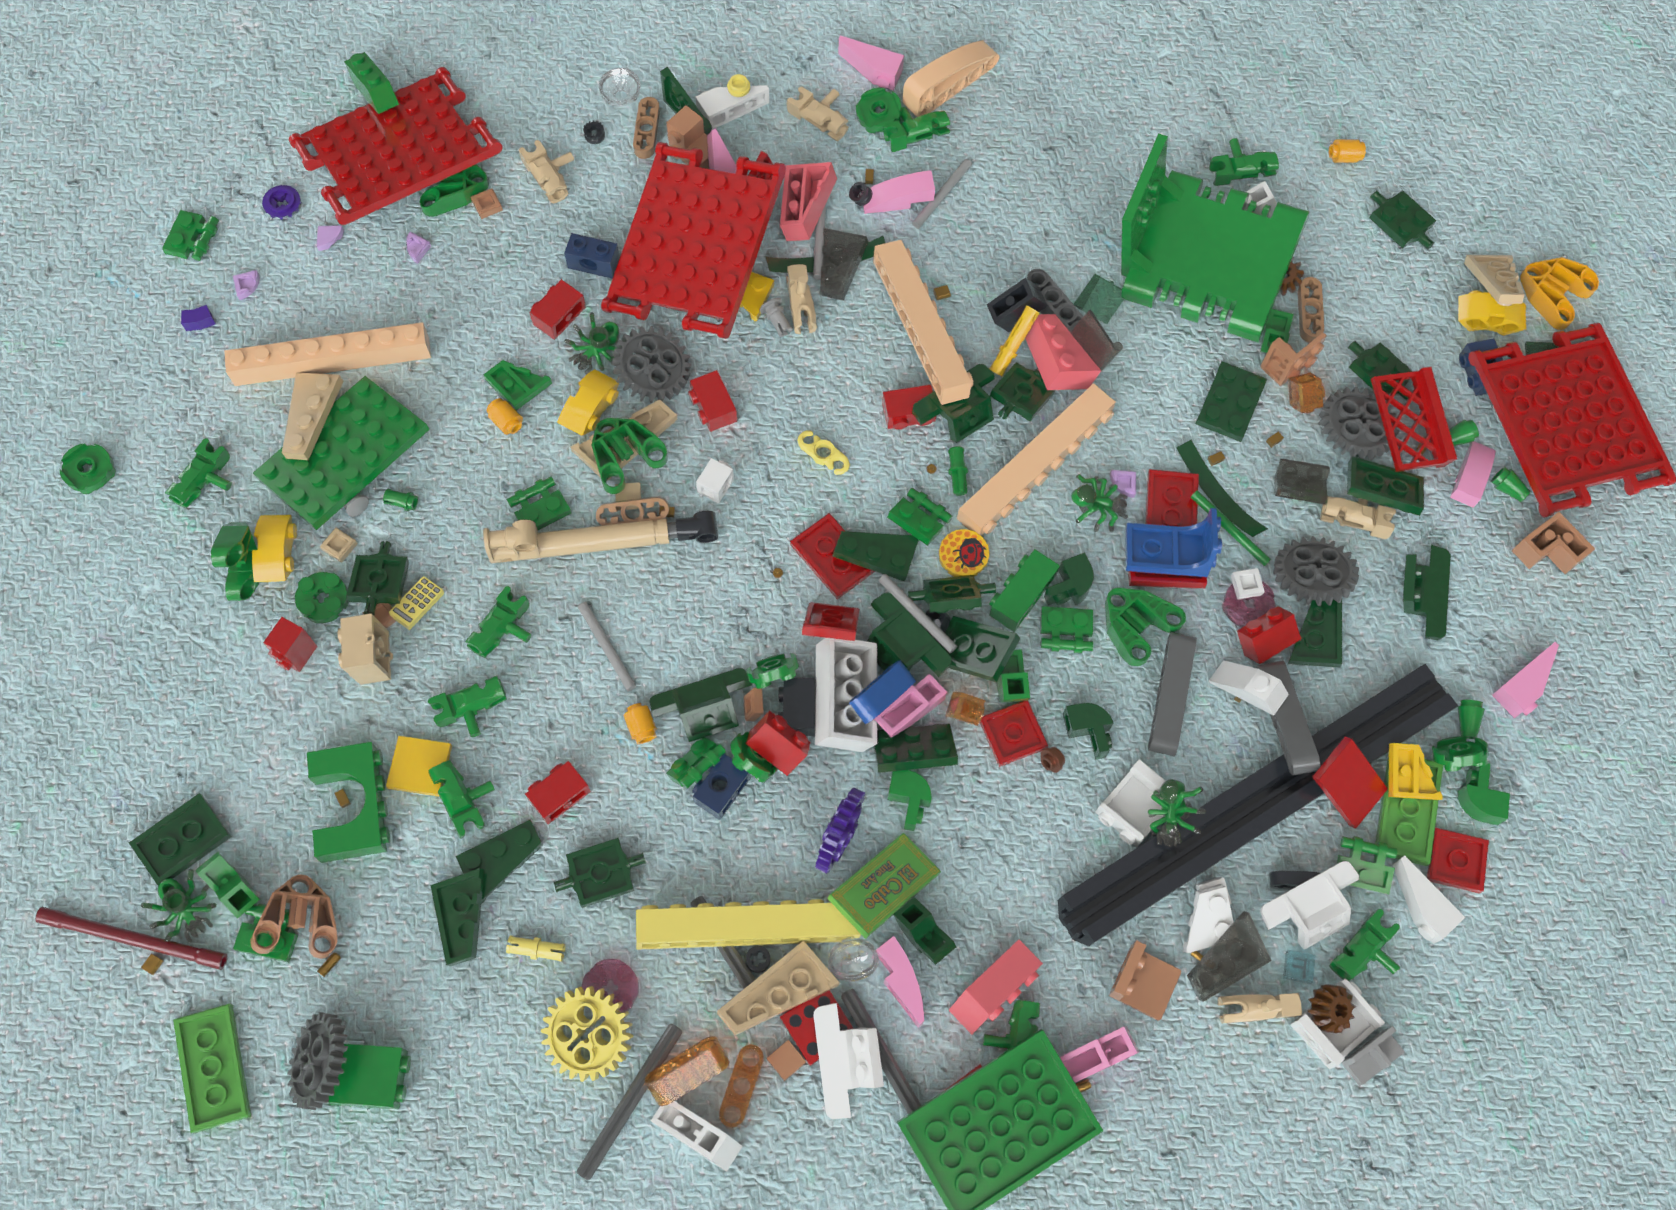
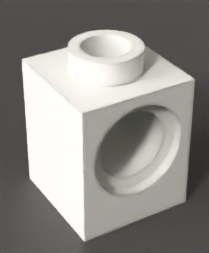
[696,458,734,503]

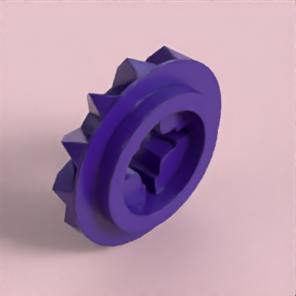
[262,185,302,220]

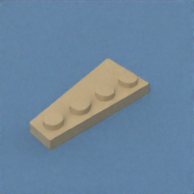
[1464,255,1525,306]
[282,373,343,460]
[571,400,677,481]
[717,940,840,1035]

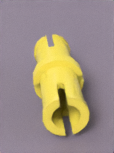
[506,935,565,962]

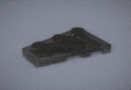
[820,228,868,301]
[1187,911,1272,1002]

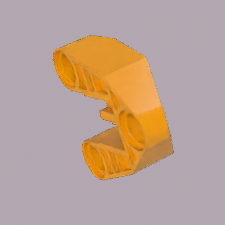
[1520,257,1599,330]

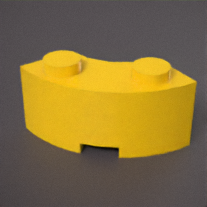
[1458,290,1526,336]
[557,369,619,436]
[252,515,297,582]

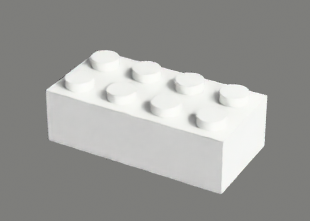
[815,638,877,752]

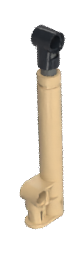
[483,510,718,564]

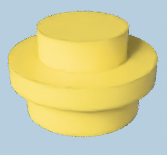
[727,74,750,97]

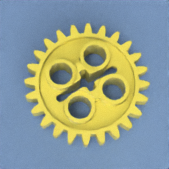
[541,986,633,1082]

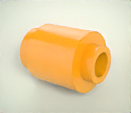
[1328,139,1366,163]
[486,398,523,435]
[623,703,657,744]

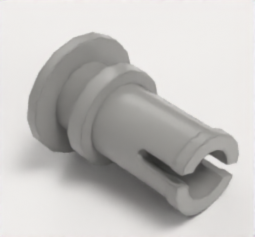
[760,298,793,337]
[343,493,369,517]

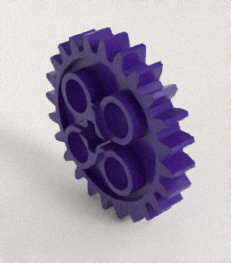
[815,787,866,874]

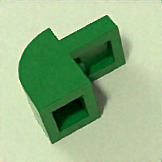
[996,649,1030,702]
[1458,763,1510,825]
[887,770,932,831]
[195,852,260,919]

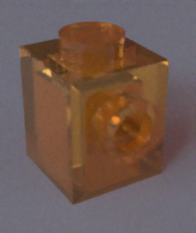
[1288,372,1325,413]
[945,692,986,726]

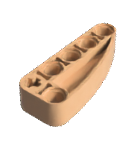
[902,40,1000,117]

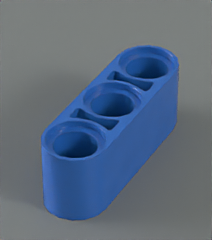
[849,660,916,724]

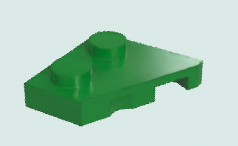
[483,360,552,411]

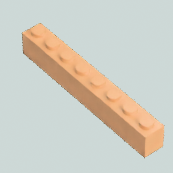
[873,240,973,405]
[225,322,431,386]
[957,383,1116,536]

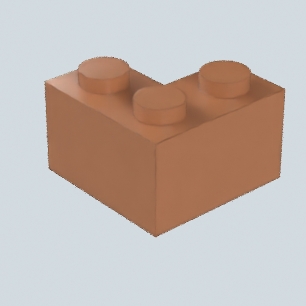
[666,106,709,169]
[1512,512,1595,574]

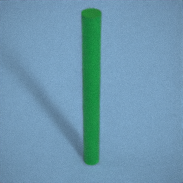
[1190,490,1271,566]

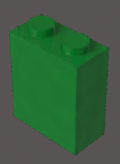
[327,1044,411,1110]

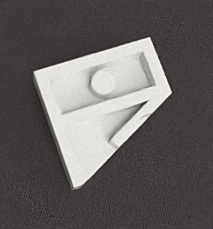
[1183,885,1237,953]

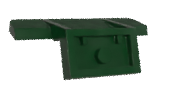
[912,364,995,443]
[1403,544,1451,640]
[866,593,952,678]
[649,668,752,742]

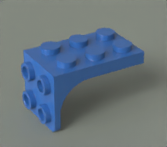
[1125,508,1222,577]

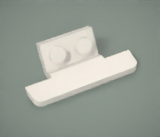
[1260,861,1359,950]
[814,1003,884,1119]

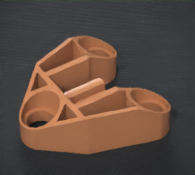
[251,875,337,959]

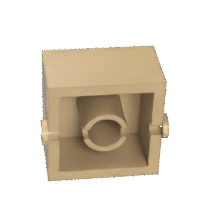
[337,614,393,685]

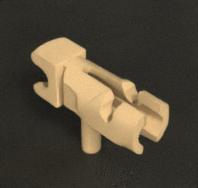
[787,87,849,141]
[519,140,574,204]
[786,264,817,334]
[1320,496,1396,539]
[1218,993,1302,1023]

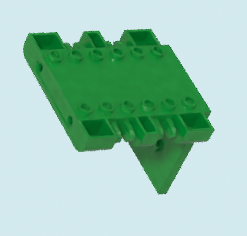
[1121,133,1310,342]

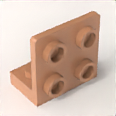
[1260,332,1327,386]
[1109,940,1181,1021]

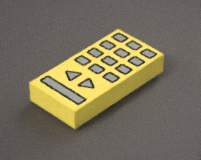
[389,576,444,630]

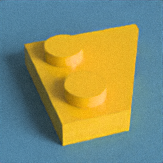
[740,272,774,322]
[1388,743,1442,800]

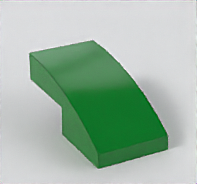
[1260,309,1294,353]

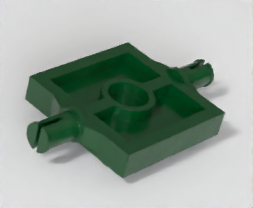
[1369,190,1436,250]
[1348,340,1413,401]
[990,362,1056,422]
[346,541,409,615]
[908,575,996,613]
[553,838,646,908]

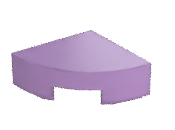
[317,225,344,251]
[406,232,431,264]
[233,270,260,300]
[1110,470,1136,498]

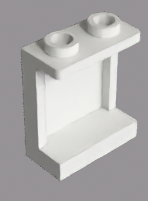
[1095,759,1166,847]
[1290,979,1385,1069]

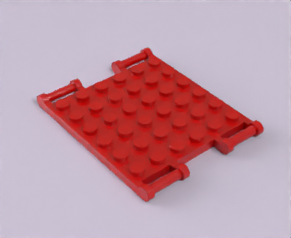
[289,67,503,225]
[601,142,786,339]
[1469,323,1676,518]

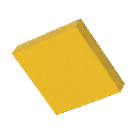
[386,736,452,797]

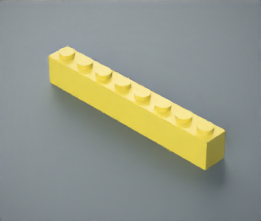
[636,899,861,950]

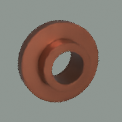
[1041,747,1065,773]

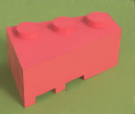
[780,162,837,241]
[1025,314,1101,390]
[949,939,1043,1035]

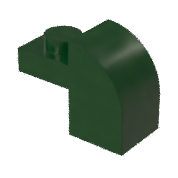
[1044,552,1094,606]
[1063,703,1114,760]
[893,897,956,965]

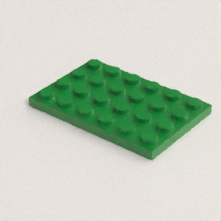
[253,376,430,530]
[896,1029,1103,1210]

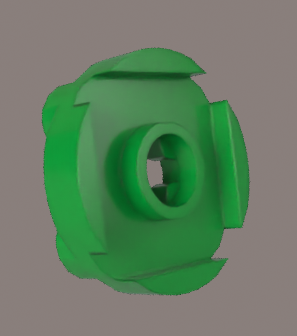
[856,88,902,133]
[60,443,116,495]
[295,572,349,624]
[746,653,799,689]
[730,732,778,783]
[1432,736,1489,771]

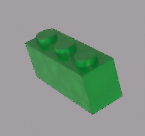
[344,52,399,114]
[989,549,1060,633]

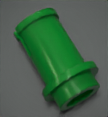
[383,488,418,512]

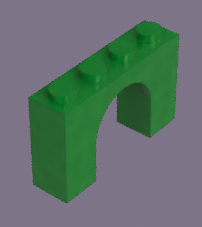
[307,742,390,863]

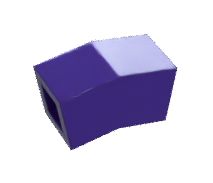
[181,305,216,331]

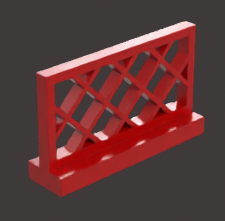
[1371,367,1457,472]

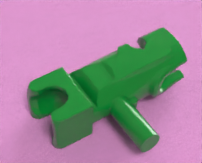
[883,107,950,152]
[1209,138,1279,186]
[165,438,232,508]
[465,586,532,658]
[428,676,507,737]
[428,760,495,839]
[1329,909,1400,981]
[983,1000,1040,1050]

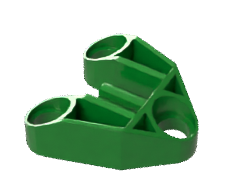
[419,164,489,217]
[591,418,668,494]
[211,522,259,601]
[1105,588,1186,666]

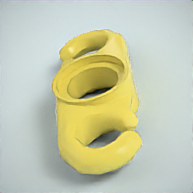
[797,430,850,475]

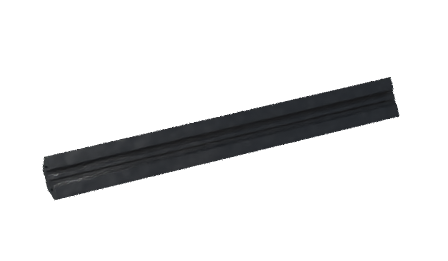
[1058,664,1458,946]

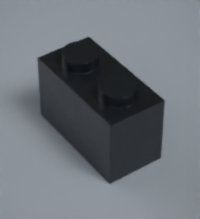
[986,278,1048,332]
[778,678,815,736]

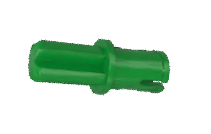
[948,446,968,496]

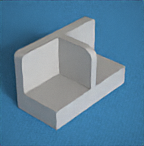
[1341,1026,1405,1086]

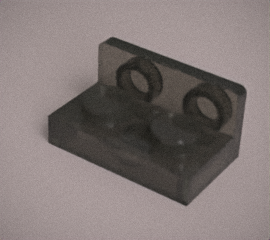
[1274,459,1330,504]

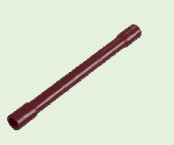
[35,906,227,970]

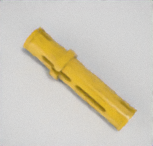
[989,305,1040,377]

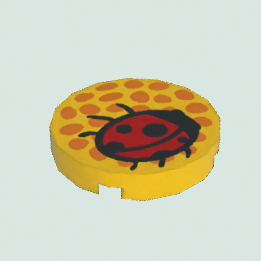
[938,529,989,577]

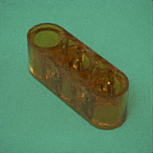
[644,1036,730,1106]
[719,1044,764,1130]

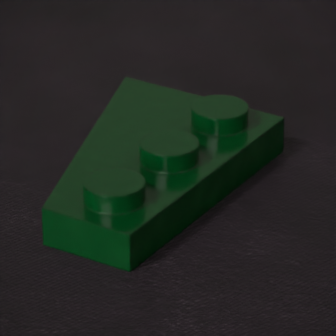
[660,67,712,135]
[832,531,919,582]
[1288,599,1342,668]
[455,820,543,904]
[430,868,485,966]

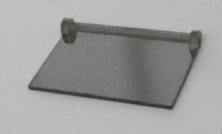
[1070,309,1123,374]

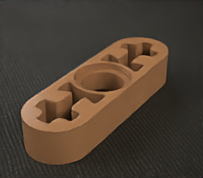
[633,97,660,159]
[1298,277,1324,343]
[596,496,670,526]

